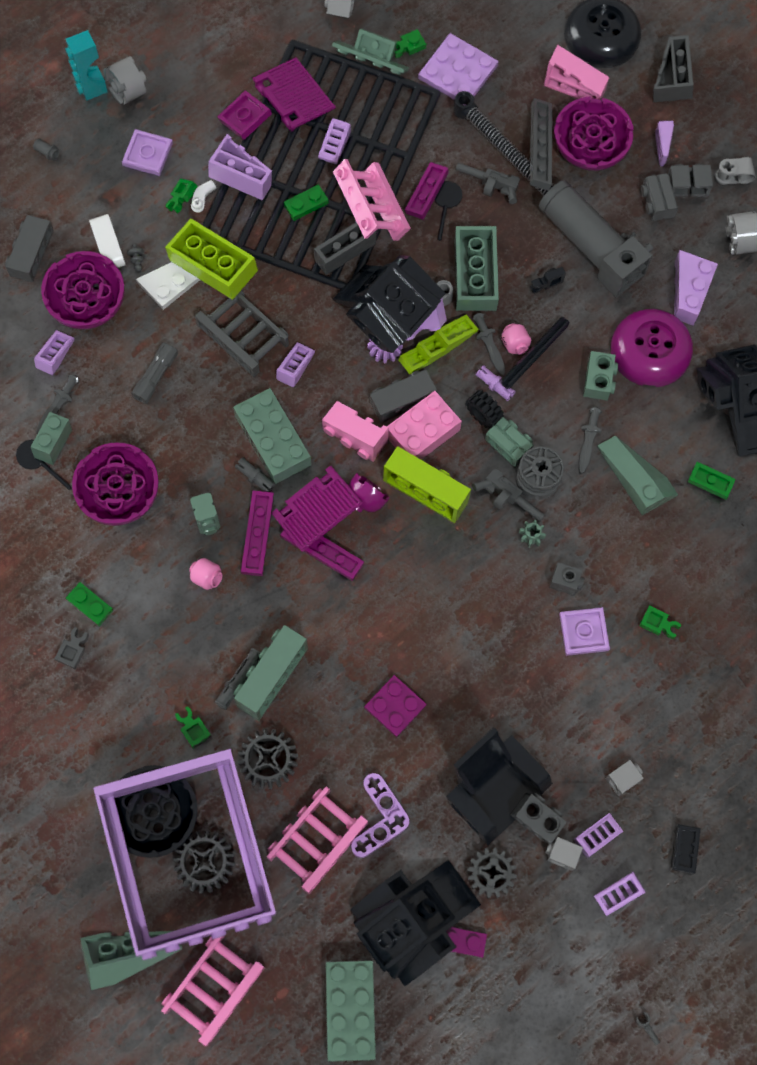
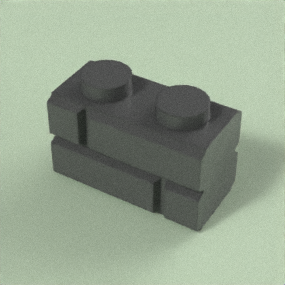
[641,173,678,221]

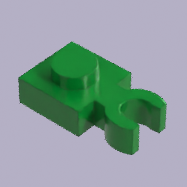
[394,29,426,58]
[165,178,198,213]
[639,605,681,639]
[175,706,212,749]

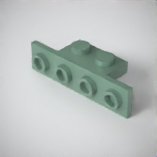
[332,28,409,75]

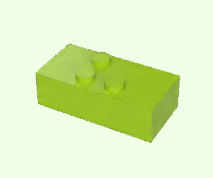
[165,219,258,300]
[383,446,471,523]

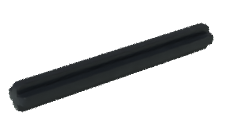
[501,317,569,389]

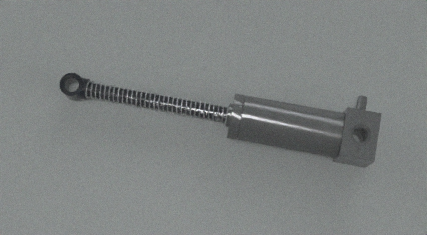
[454,91,653,298]

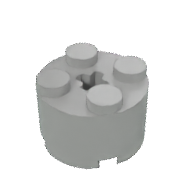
[103,56,147,105]
[726,211,757,255]

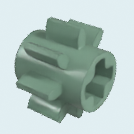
[519,520,546,548]

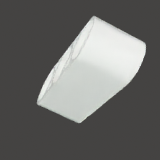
[89,214,126,268]

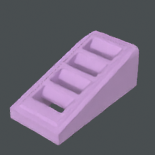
[318,118,351,165]
[655,121,674,166]
[34,330,74,375]
[276,342,315,387]
[574,813,623,858]
[594,871,646,916]

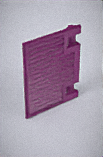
[253,58,336,131]
[271,466,363,552]

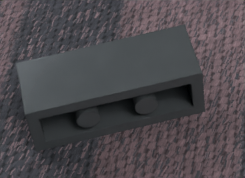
[5,215,54,283]
[314,222,376,275]
[370,370,437,423]

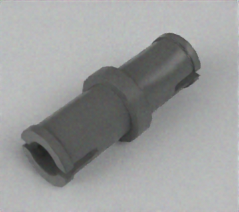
[235,457,276,492]

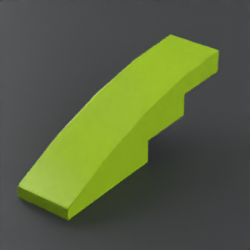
[398,315,479,374]

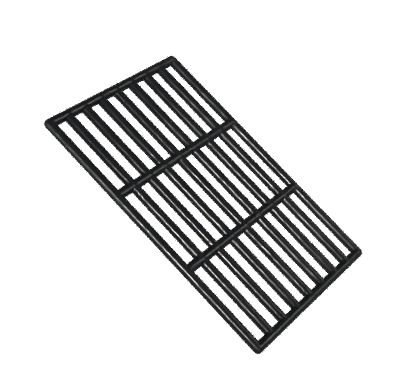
[202,40,441,290]

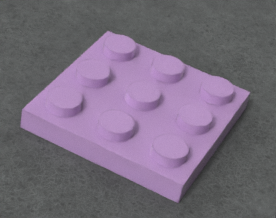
[418,33,498,106]

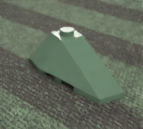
[597,436,678,515]
[80,931,182,990]

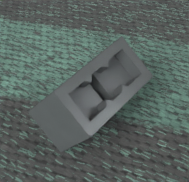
[510,793,566,844]

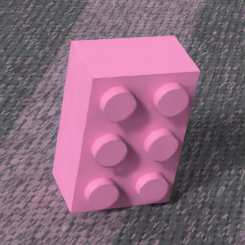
[387,391,462,460]

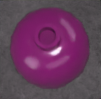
[348,473,390,513]

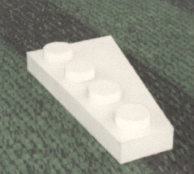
[136,262,200,310]

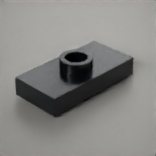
[671,824,701,874]

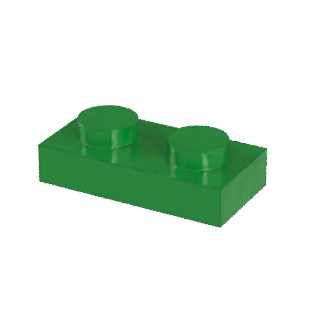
[284,184,329,221]
[687,462,736,500]
[66,582,114,626]

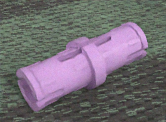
[476,365,516,401]

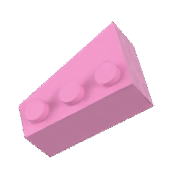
[544,45,609,100]
[322,401,389,462]

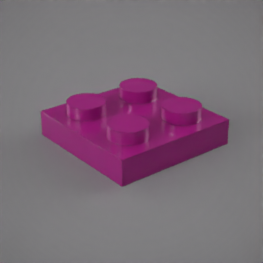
[217,90,272,140]
[364,675,427,738]

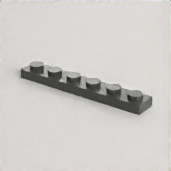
[530,98,552,191]

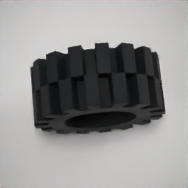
[465,390,504,429]

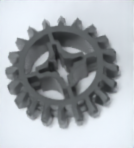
[237,729,298,790]
[173,830,235,894]

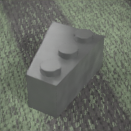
[653,35,693,102]

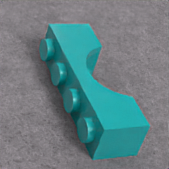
[65,30,108,101]

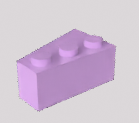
[208,134,272,200]
[674,250,718,326]

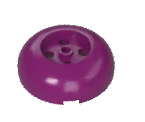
[554,97,634,171]
[41,251,125,329]
[611,309,693,387]
[72,443,159,526]

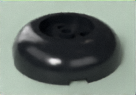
[564,0,641,68]
[114,765,198,858]

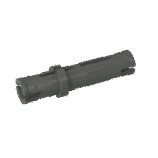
[214,648,261,710]

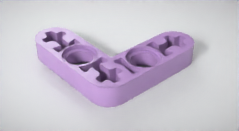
[351,773,409,858]

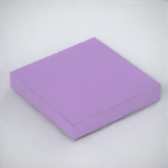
[122,129,173,176]
[559,607,610,656]

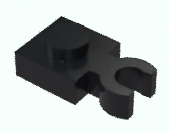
[530,266,566,294]

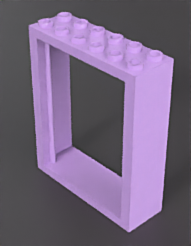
[93,749,276,960]

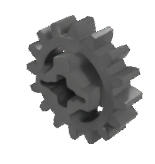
[467,848,517,899]

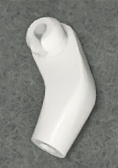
[191,180,217,213]

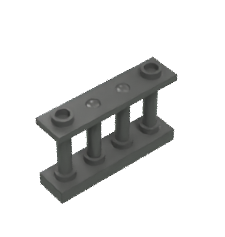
[195,291,289,377]

